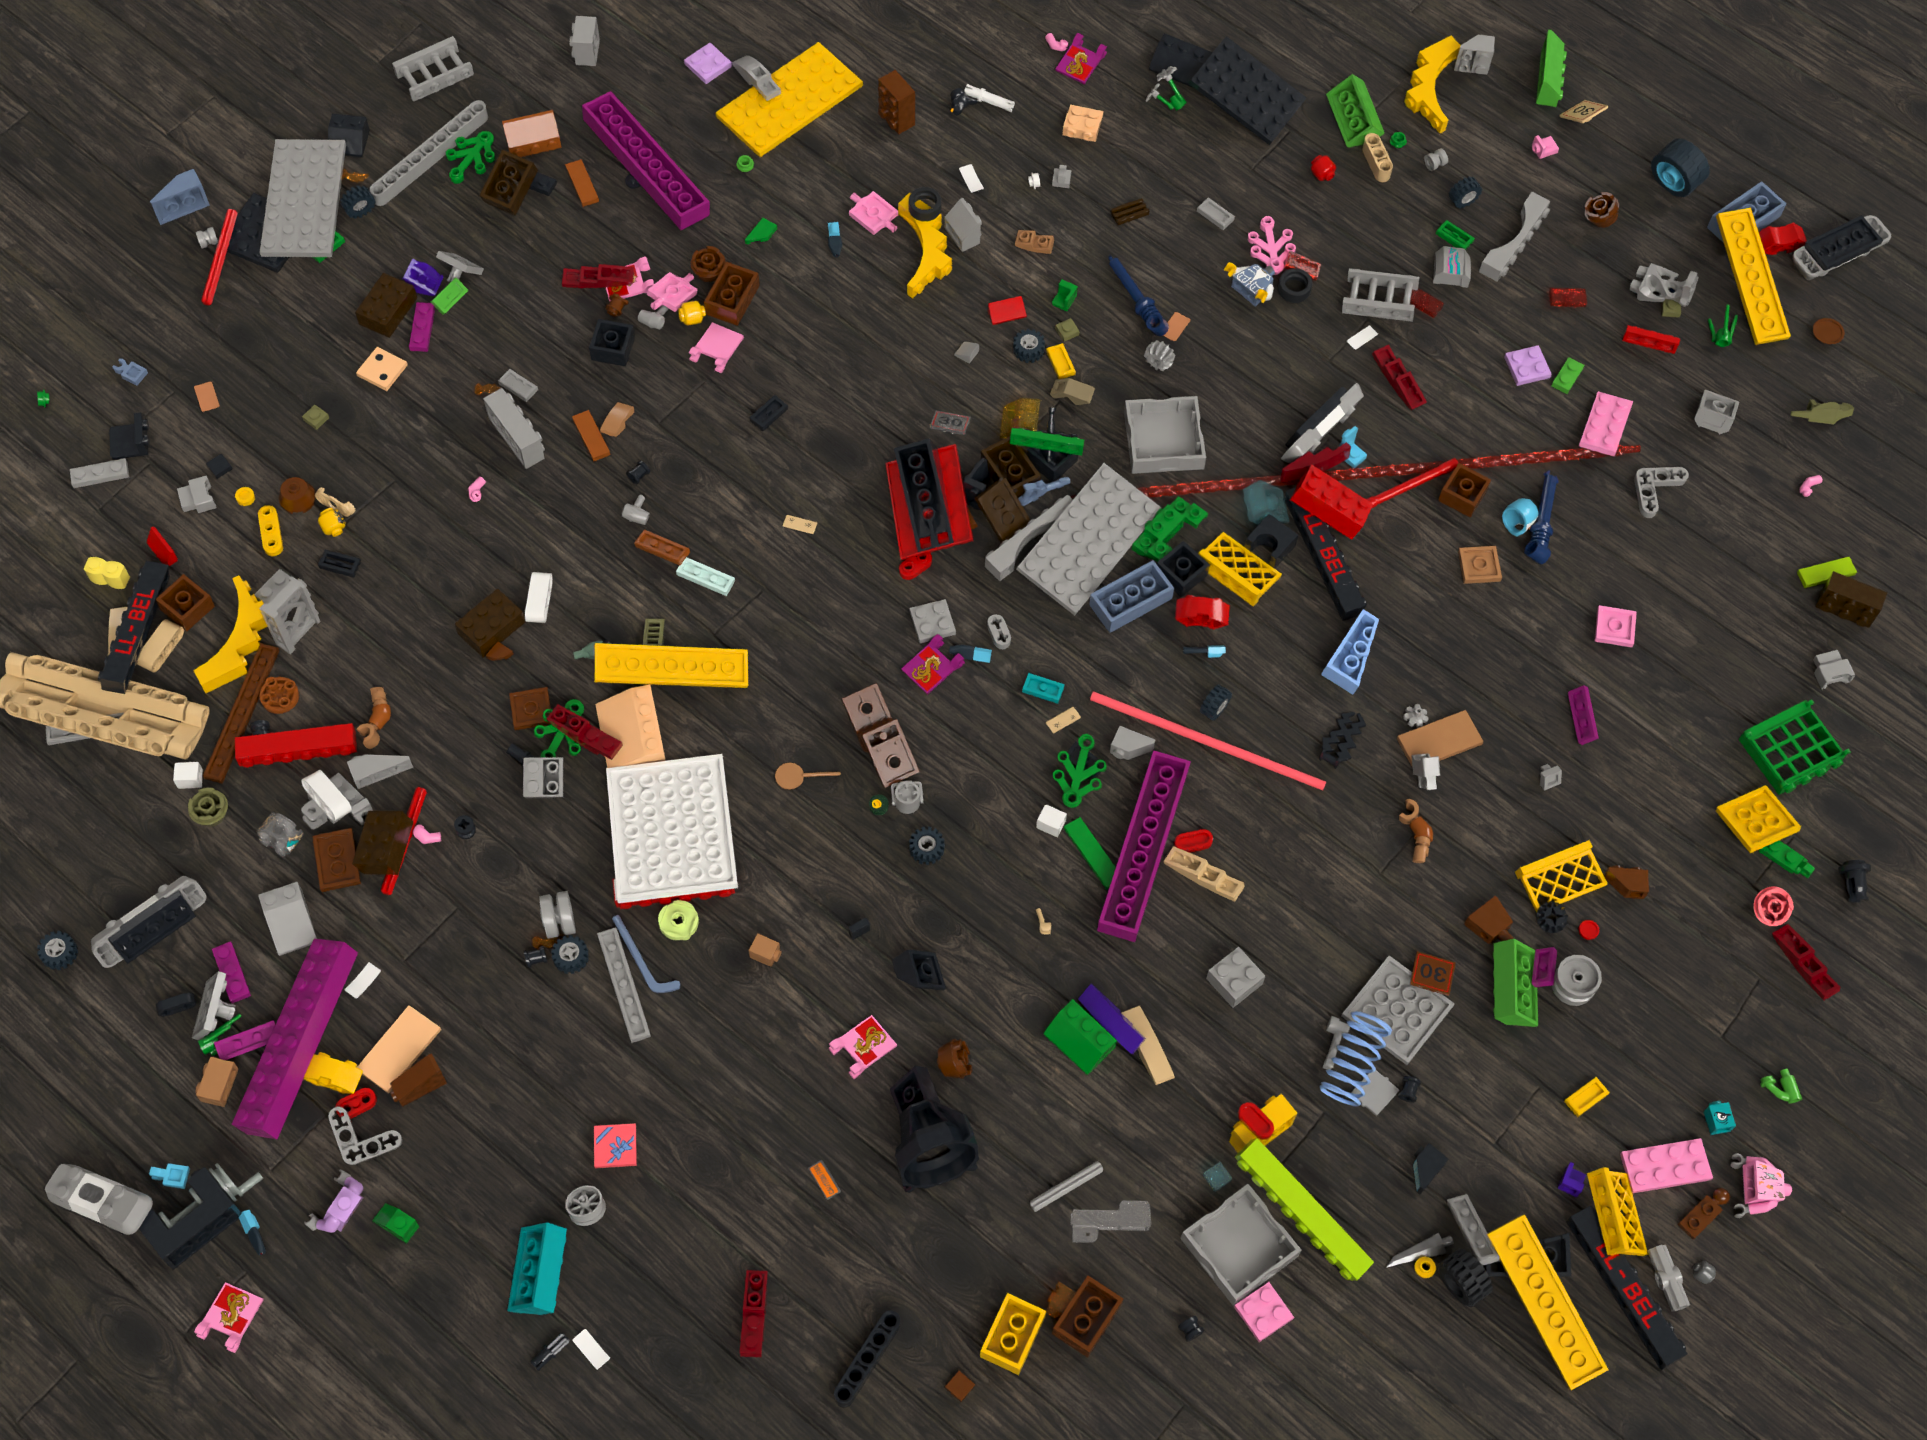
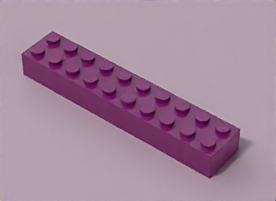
[582,91,710,230]
[1097,750,1191,942]
[231,939,358,1139]

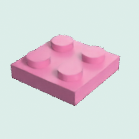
[1595,605,1636,647]
[1234,1282,1294,1342]

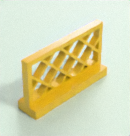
[1198,532,1282,606]
[1515,840,1608,913]
[1587,1167,1648,1256]

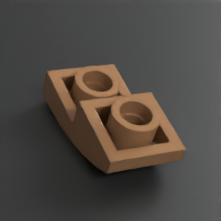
[1015,230,1054,254]
[600,402,634,437]

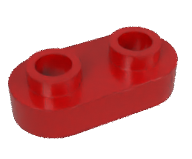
[899,553,932,580]
[336,1088,377,1119]

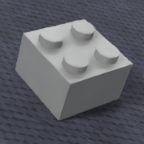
[570,16,600,66]
[1206,947,1265,1008]

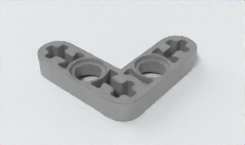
[1634,467,1689,518]
[328,1107,402,1165]

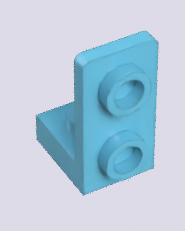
[1339,426,1367,469]

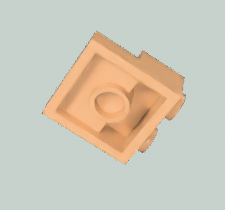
[1063,105,1103,142]

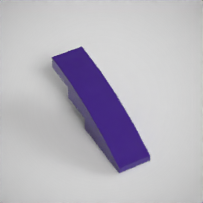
[1078,984,1146,1054]

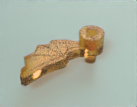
[342,169,369,183]
[474,383,501,395]
[532,933,565,948]

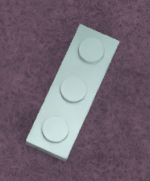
[676,557,735,596]

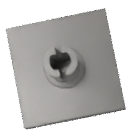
[436,251,484,282]

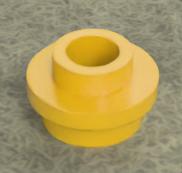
[1414,1257,1436,1278]

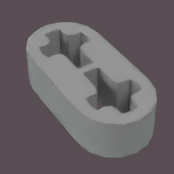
[987,614,1011,649]

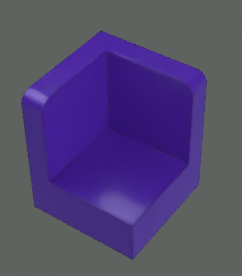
[1557,1162,1586,1197]

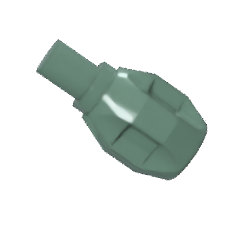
[573,641,603,659]

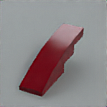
[562,264,634,288]
[1372,344,1427,410]
[1281,442,1351,482]
[1772,924,1840,1000]

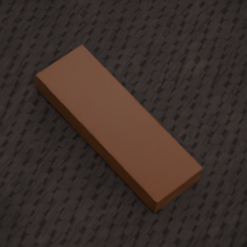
[565,159,599,207]
[572,410,610,461]
[634,530,690,565]

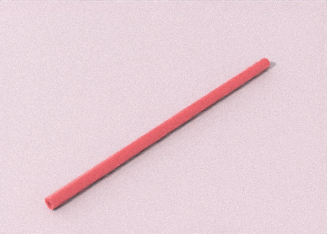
[1090,691,1326,791]

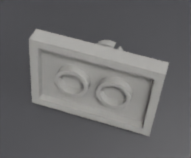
[192,971,235,1040]

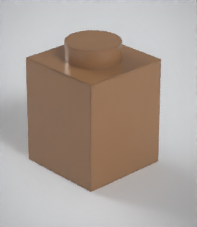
[749,934,782,967]

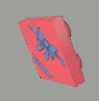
[594,1123,637,1168]

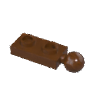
[1678,1188,1730,1240]

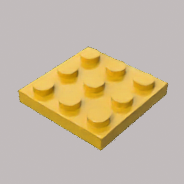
[1716,785,1801,853]

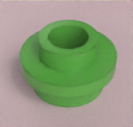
[737,155,754,172]

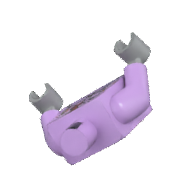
[304,1169,364,1233]

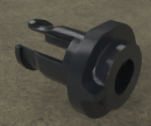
[1838,860,1871,903]

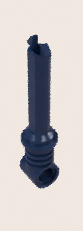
[1108,255,1169,336]
[1524,470,1559,564]

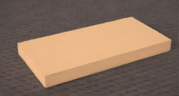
[357,1006,441,1093]

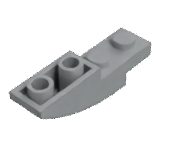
[732,55,781,101]

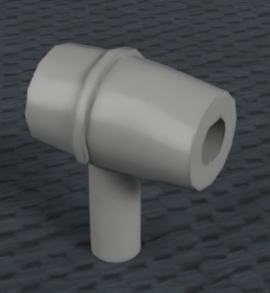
[638,305,668,330]
[622,495,650,525]

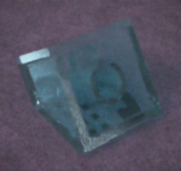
[1243,480,1289,525]

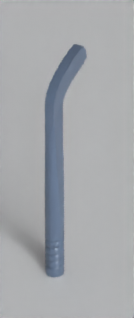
[612,915,680,993]

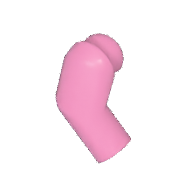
[1045,33,1068,52]
[1799,475,1822,497]
[468,476,486,502]
[413,825,441,844]

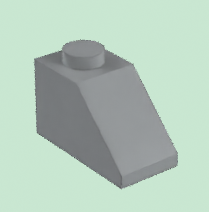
[1110,726,1155,760]

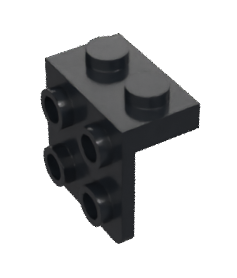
[109,412,150,459]
[963,458,990,511]

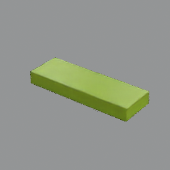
[1797,557,1857,588]

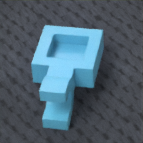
[149,1163,190,1189]

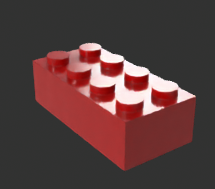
[1290,465,1373,540]

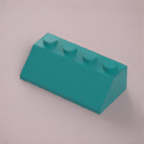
[507,1223,567,1315]

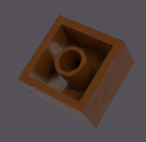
[1438,463,1491,518]
[156,574,215,631]

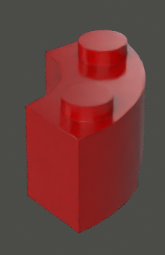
[1759,222,1807,255]
[1175,595,1230,630]

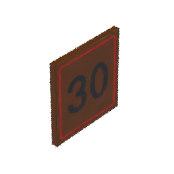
[1410,951,1456,996]

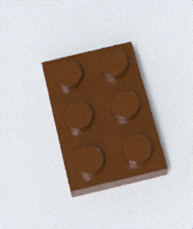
[312,828,361,892]

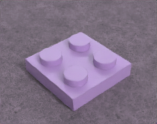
[684,43,732,84]
[1504,345,1552,386]

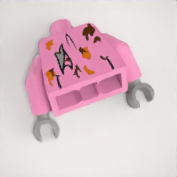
[1731,1153,1792,1218]

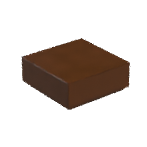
[945,1371,975,1402]

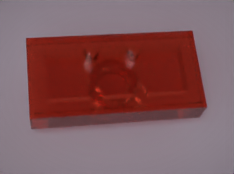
[1284,251,1321,281]
[1410,288,1444,318]
[1549,288,1587,307]

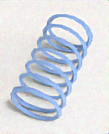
[1319,1011,1392,1106]

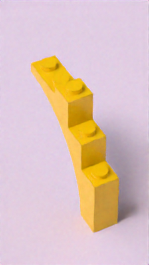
[1404,35,1461,133]
[898,193,952,298]
[193,575,268,693]

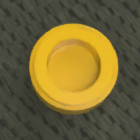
[235,487,255,506]

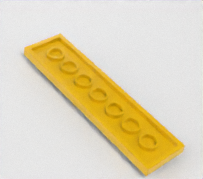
[1716,208,1791,345]
[594,643,748,688]
[1486,1214,1608,1390]

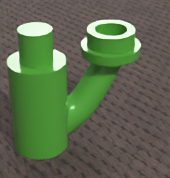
[1760,1069,1802,1103]

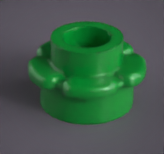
[1390,132,1407,148]
[37,390,49,408]

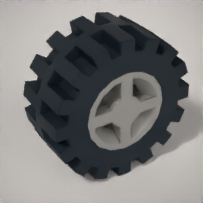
[1449,176,1482,209]
[1013,329,1045,363]
[1200,684,1232,721]
[37,931,78,970]
[551,935,589,974]

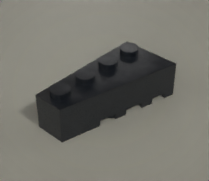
[1483,1233,1571,1277]

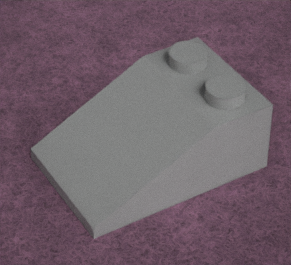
[258,882,317,956]

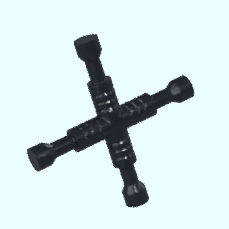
[1025,407,1078,462]

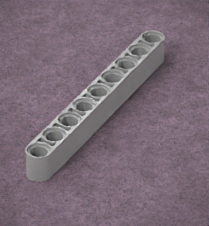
[370,100,488,206]

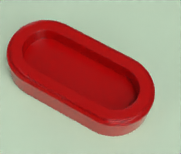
[1174,829,1213,853]
[1238,1102,1274,1140]

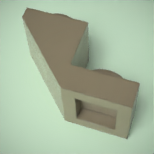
[1050,378,1095,405]

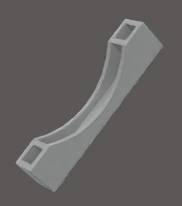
[1479,192,1550,282]
[985,495,1073,581]

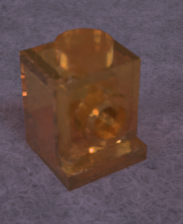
[1046,1282,1076,1318]

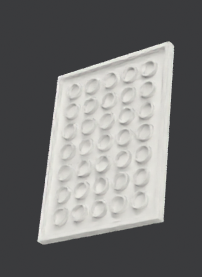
[606,754,738,903]

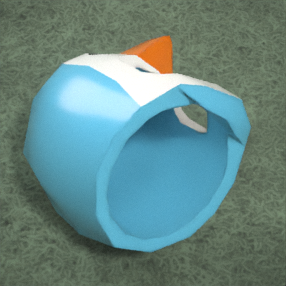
[1502,498,1539,536]

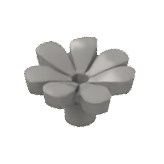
[1403,704,1428,728]

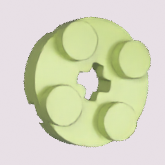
[658,900,699,940]

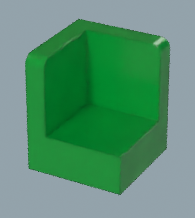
[1052,279,1078,312]

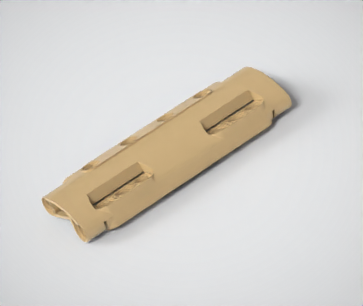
[0,652,209,759]

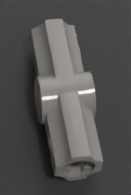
[1647,1245,1690,1311]

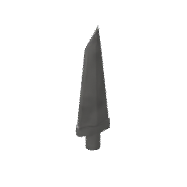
[1386,1233,1454,1268]

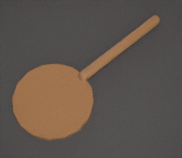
[775,763,841,790]

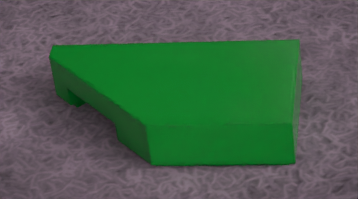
[745,218,778,244]

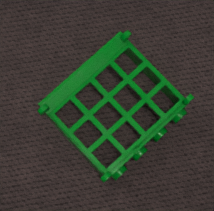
[1738,700,1851,795]

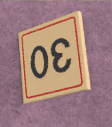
[1560,100,1608,123]

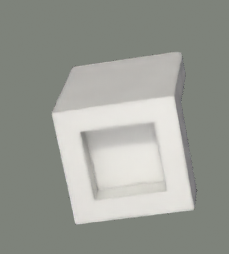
[173,762,203,789]
[1036,805,1067,838]

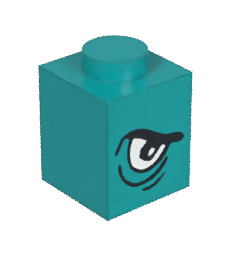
[1704,1101,1736,1135]

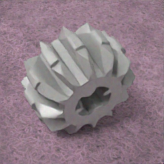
[1144,340,1176,371]

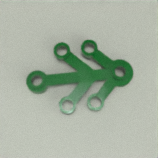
[446,131,495,184]
[534,699,584,758]
[1053,734,1107,808]

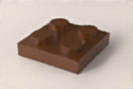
[509,687,551,730]

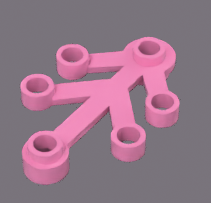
[1248,216,1296,275]

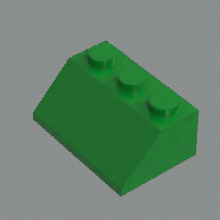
[1043,999,1117,1075]

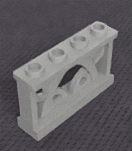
[259,576,321,654]

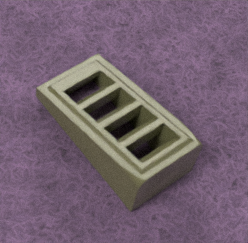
[643,619,665,646]

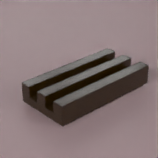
[1111,198,1150,225]

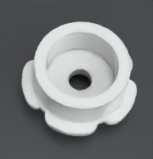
[1028,172,1040,189]

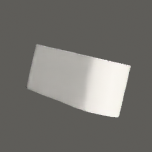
[525,572,553,623]
[301,770,352,821]

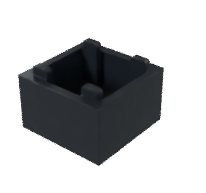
[1027,429,1078,482]

